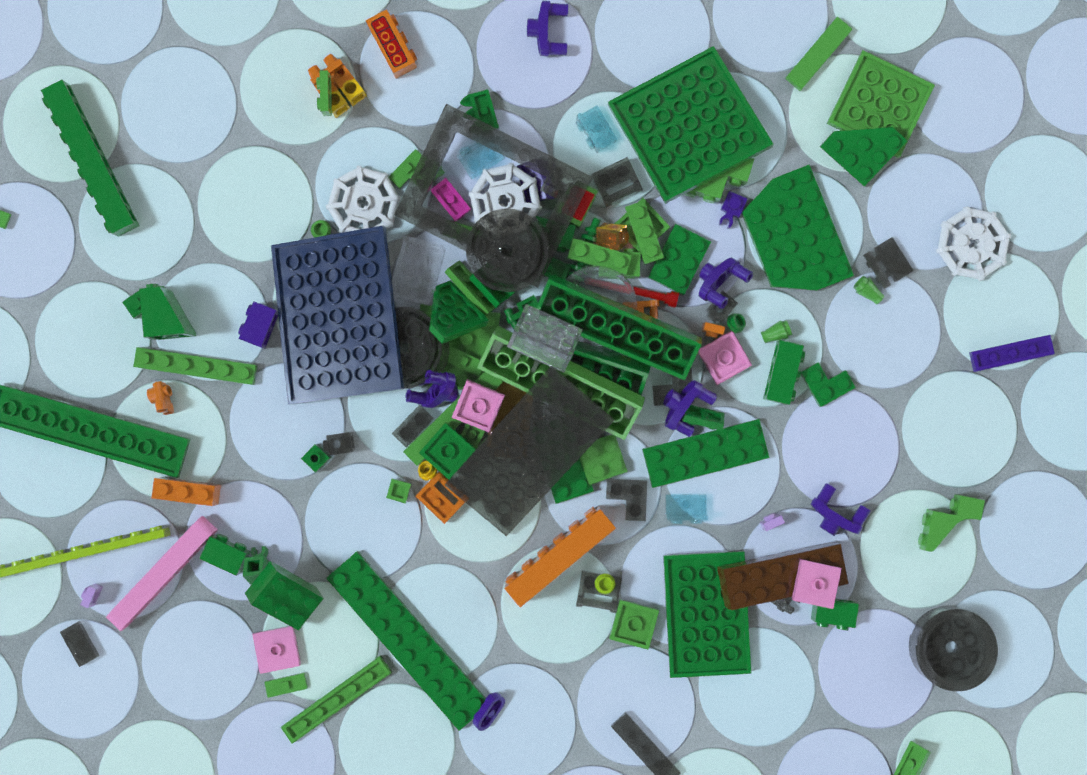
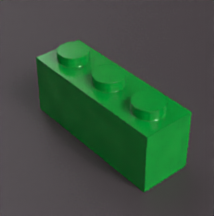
[763,340,805,405]

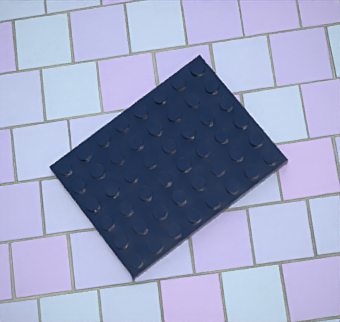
[271,226,404,405]

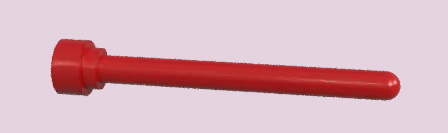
[584,276,679,308]

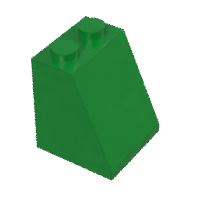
[139,284,196,340]

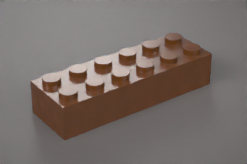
[717,542,849,610]

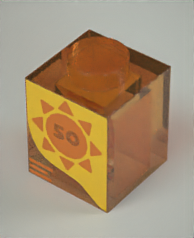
[597,223,629,250]

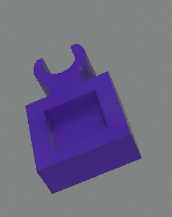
[719,191,747,229]

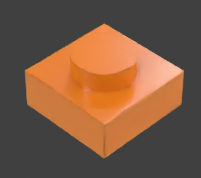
[701,322,725,338]

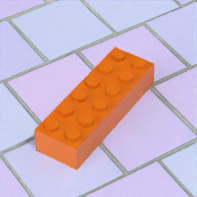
[504,506,616,608]

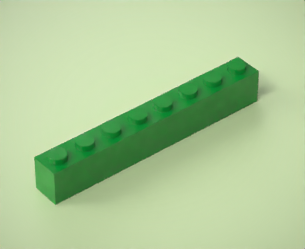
[41,79,140,237]

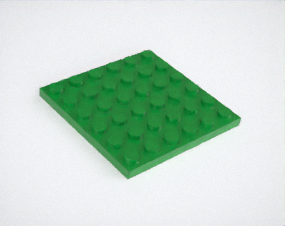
[608,46,774,204]

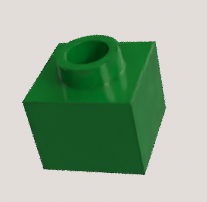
[301,444,332,473]

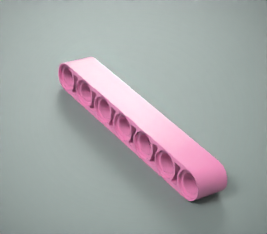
[106,516,218,632]

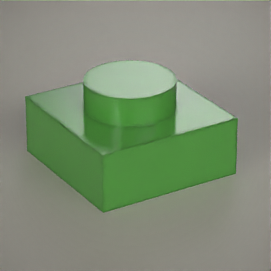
[386,478,412,504]

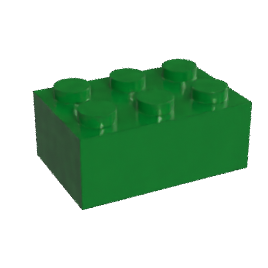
[245,561,324,631]

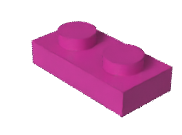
[430,178,471,222]

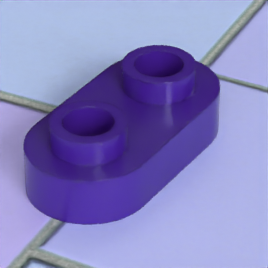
[473,692,505,731]

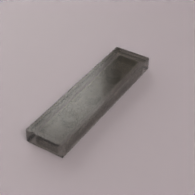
[611,712,681,775]

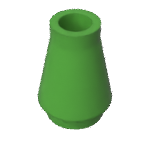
[853,276,884,304]
[761,320,792,343]

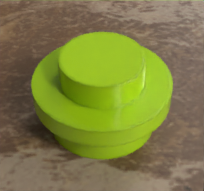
[595,573,615,594]

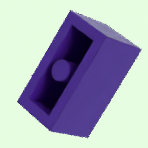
[238,301,278,349]

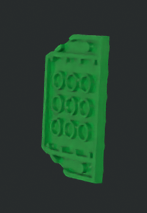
[741,164,854,291]

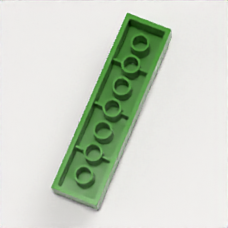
[477,326,645,440]

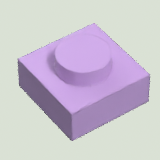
[760,513,785,531]
[80,584,103,608]

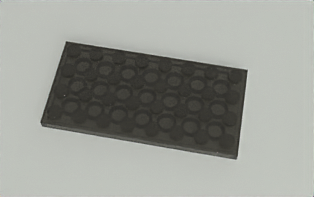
[445,365,614,537]

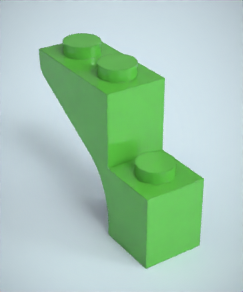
[684,158,754,203]
[918,494,985,552]

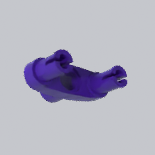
[527,0,568,57]
[698,257,753,309]
[405,370,458,408]
[663,380,717,437]
[810,483,871,536]

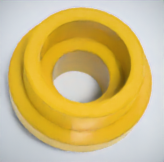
[418,461,438,481]

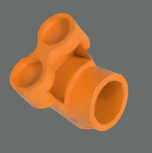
[147,381,174,415]

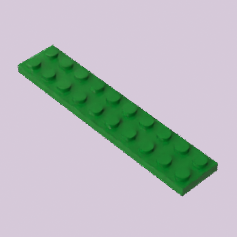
[0,384,191,478]
[326,551,486,731]

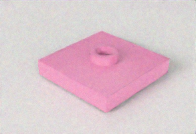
[698,331,752,385]
[452,379,505,433]
[792,559,841,609]
[252,626,301,674]

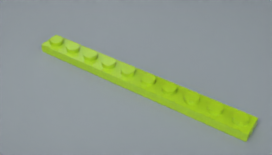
[0,525,171,577]

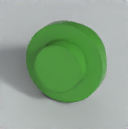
[311,220,331,238]

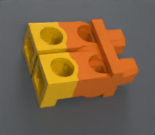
[308,54,367,118]

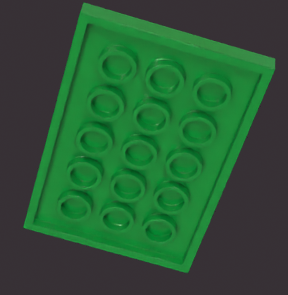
[663,551,751,678]

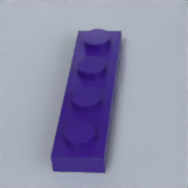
[969,335,1055,372]

